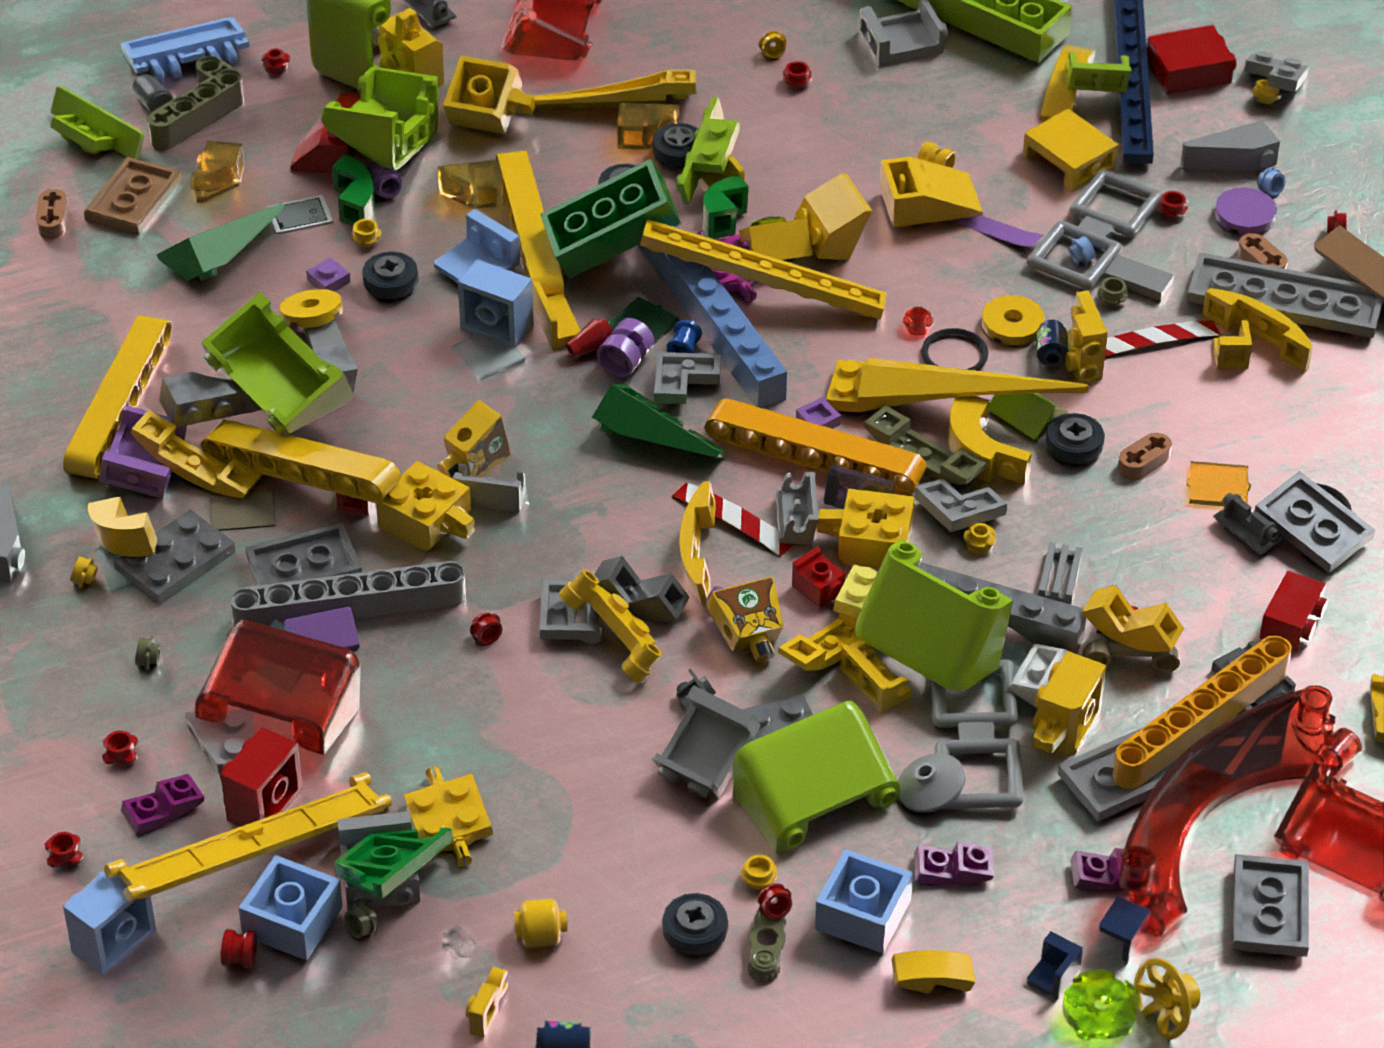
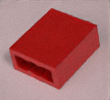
[1147,25,1237,95]

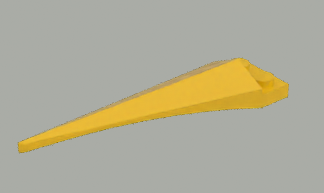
[533,70,696,108]
[826,358,1089,412]

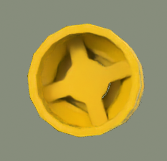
[917,141,957,168]

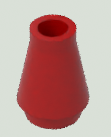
[565,318,613,359]

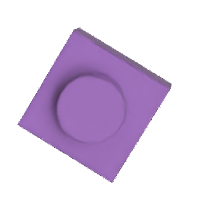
[306,258,351,292]
[796,397,841,429]

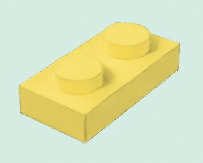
[833,564,878,618]

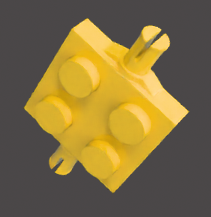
[404,766,493,866]

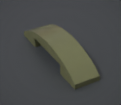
[864,405,987,485]

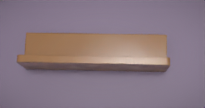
[1314,225,1384,301]

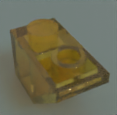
[617,103,679,150]
[190,140,245,203]
[437,159,504,209]

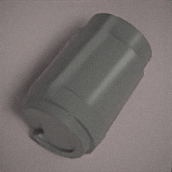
[133,74,173,113]

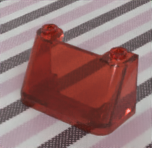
[502,0,602,61]
[195,620,361,755]
[1274,761,1384,902]

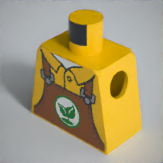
[437,400,511,478]
[706,576,783,663]

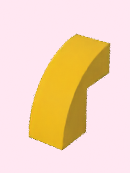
[88,497,157,557]
[1082,585,1184,652]

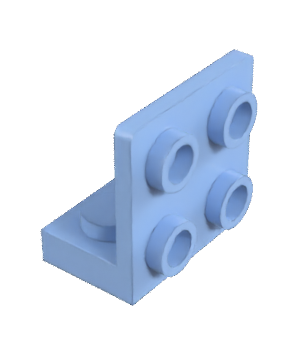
[434,209,520,283]

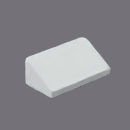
[1009,643,1067,708]

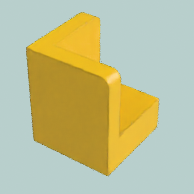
[1213,320,1252,368]

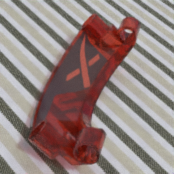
[1118,685,1362,937]

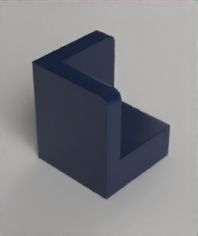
[1098,896,1151,962]
[1027,931,1083,1000]

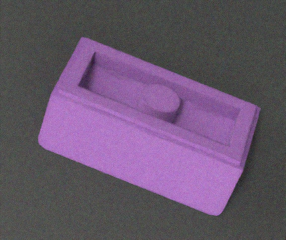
[284,607,360,661]

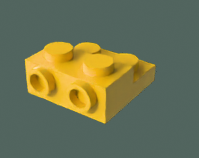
[1065,290,1108,383]

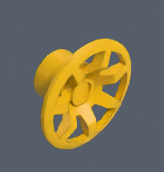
[1133,958,1201,1040]

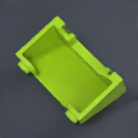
[306,0,391,89]
[321,67,439,170]
[201,292,354,435]
[855,539,1013,691]
[733,701,900,854]

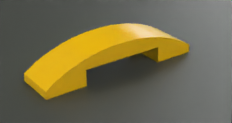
[1040,45,1095,121]
[1202,288,1313,372]
[131,410,261,498]
[679,481,716,606]
[778,613,860,671]

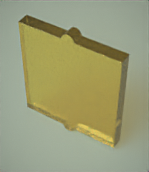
[1186,461,1251,507]

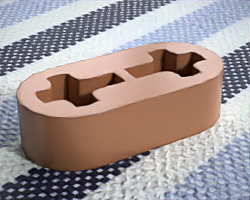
[36,189,68,239]
[1238,233,1288,269]
[1118,433,1172,479]

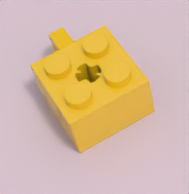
[378,8,445,87]
[443,55,536,134]
[376,461,475,551]
[817,489,915,569]
[1032,651,1106,756]

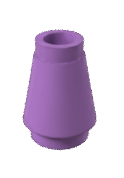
[368,161,402,198]

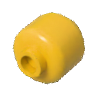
[514,898,568,949]

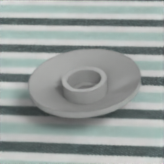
[898,753,966,813]

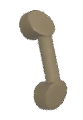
[1082,638,1180,673]

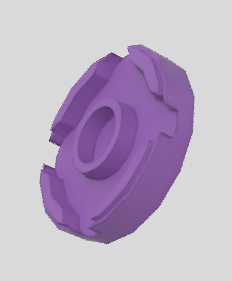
[1214,187,1277,235]

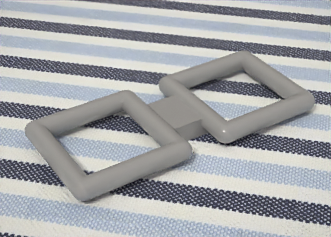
[1027,170,1163,289]
[931,660,1024,809]

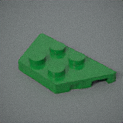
[334,827,453,899]

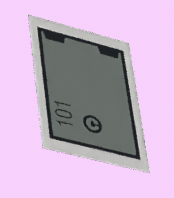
[267,195,333,233]

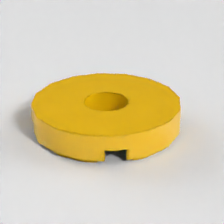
[279,289,343,328]
[982,295,1045,345]

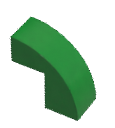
[332,154,375,226]
[702,175,749,239]

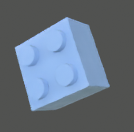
[458,259,534,348]
[815,849,913,953]
[238,855,343,960]
[63,871,156,975]

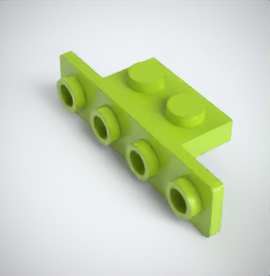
[50,86,145,159]
[676,97,740,204]

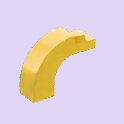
[948,396,1032,484]

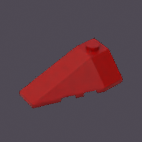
[290,92,361,174]

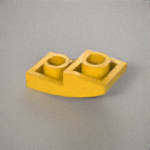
[891,950,976,994]

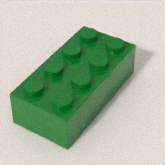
[540,159,681,279]

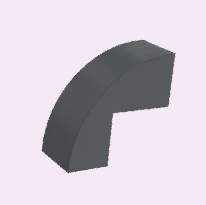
[594,556,690,622]

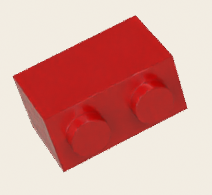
[1259,570,1328,652]

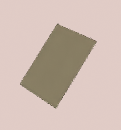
[210,492,275,530]

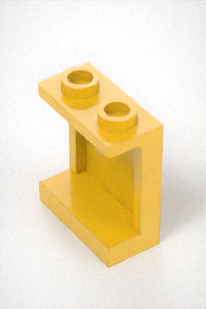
[1023,109,1118,192]

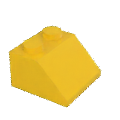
[794,173,872,260]

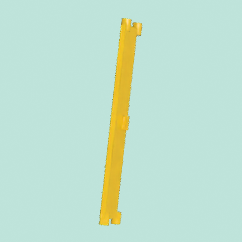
[104,772,392,902]

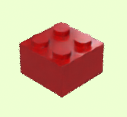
[220,726,303,827]

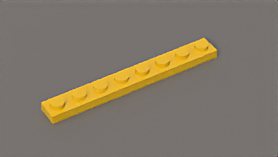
[640,219,887,319]

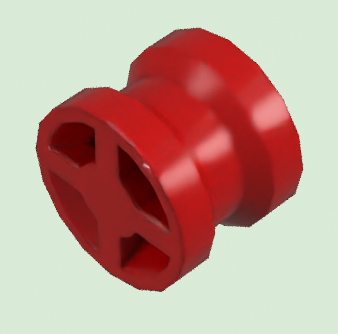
[220,929,258,969]

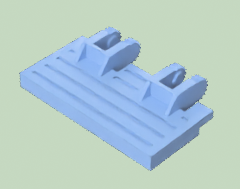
[121,17,250,83]

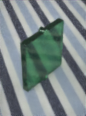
[608,296,680,344]

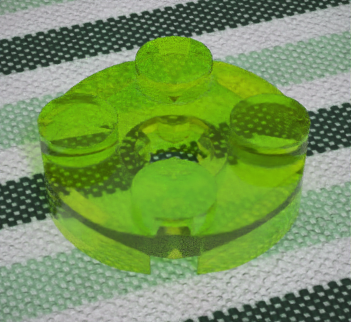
[1062,969,1139,1040]

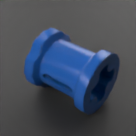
[667,319,702,353]

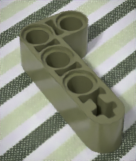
[147,56,245,150]

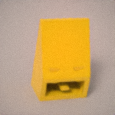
[880,156,983,227]

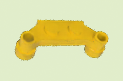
[559,569,662,683]

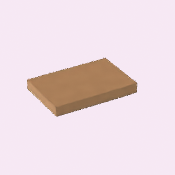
[84,157,182,235]

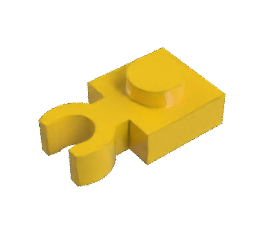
[465,967,508,1038]

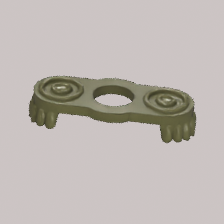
[747,909,787,983]

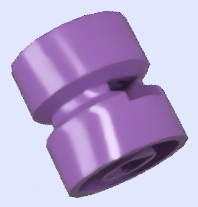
[597,318,654,378]

